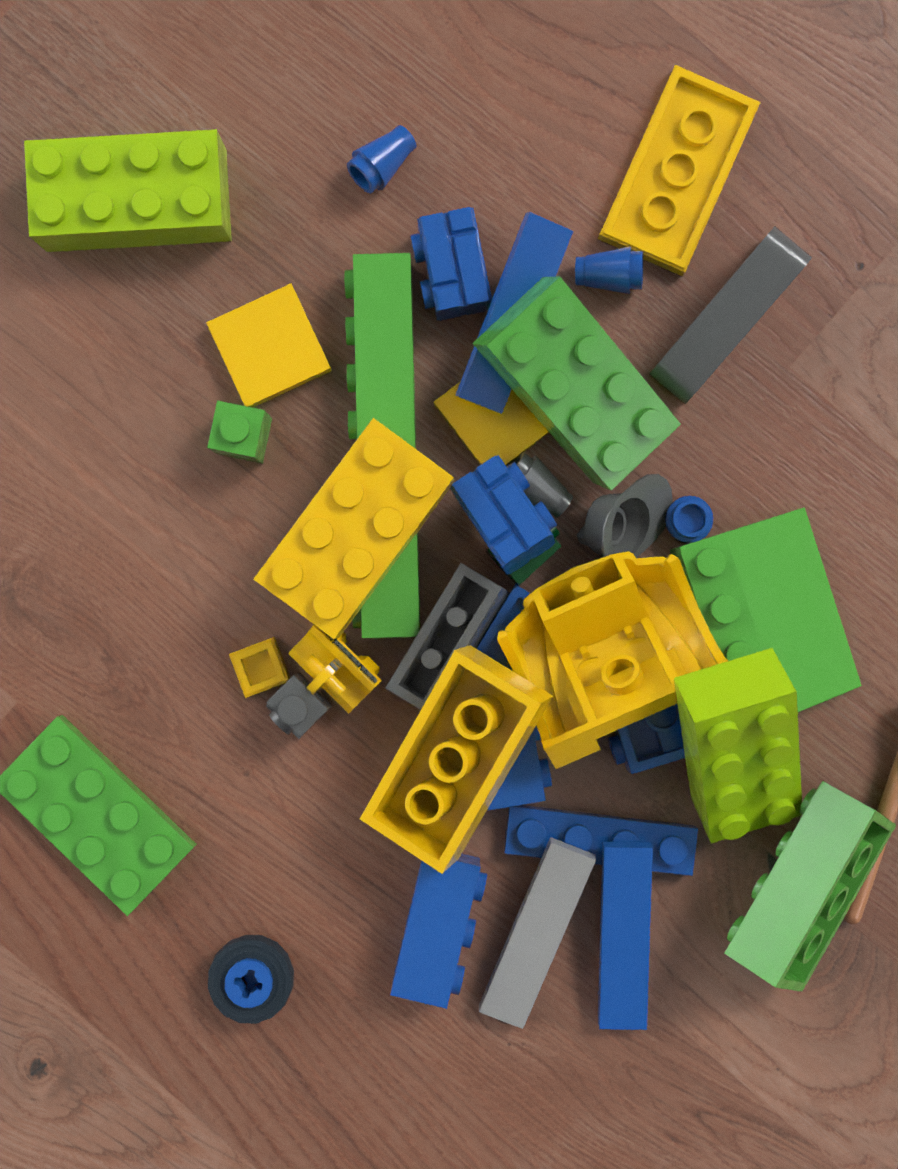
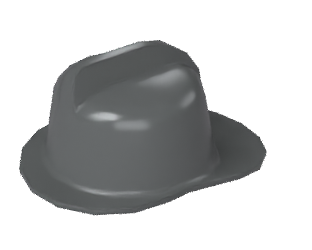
[577,474,673,558]

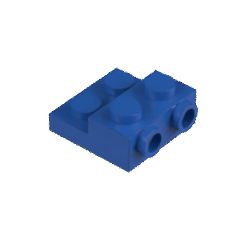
[608,704,685,774]

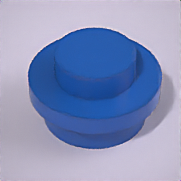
[665,496,713,543]

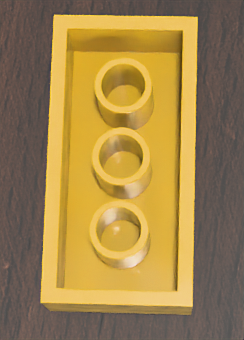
[253,418,454,639]
[360,645,553,874]

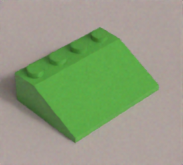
[670,507,862,712]

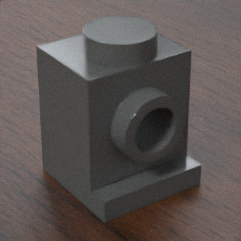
[266,673,333,739]

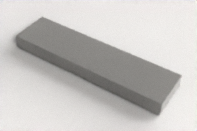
[479,837,596,1029]

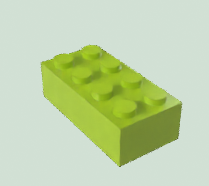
[24,129,232,252]
[674,648,802,844]

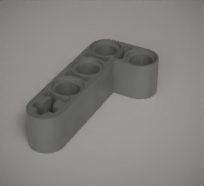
[649,226,812,404]

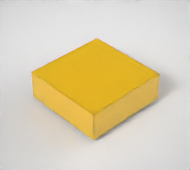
[229,637,290,698]

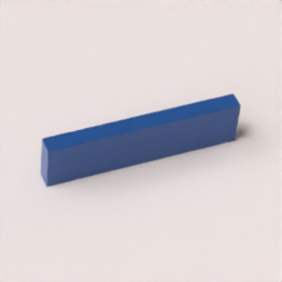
[455,212,573,414]
[598,842,653,1030]

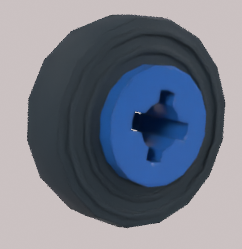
[208,935,294,1024]

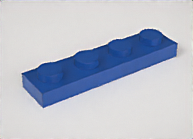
[504,805,698,876]

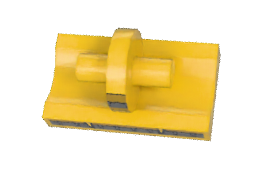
[288,625,382,714]

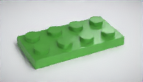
[0,715,197,916]

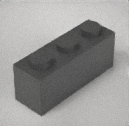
[386,563,510,710]

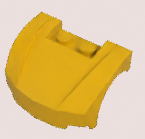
[497,551,728,769]

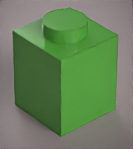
[207,400,272,464]

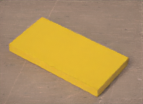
[598,65,761,276]

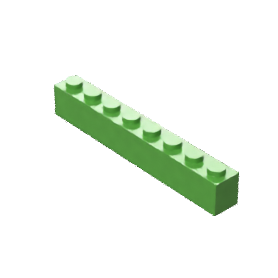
[344,253,420,638]

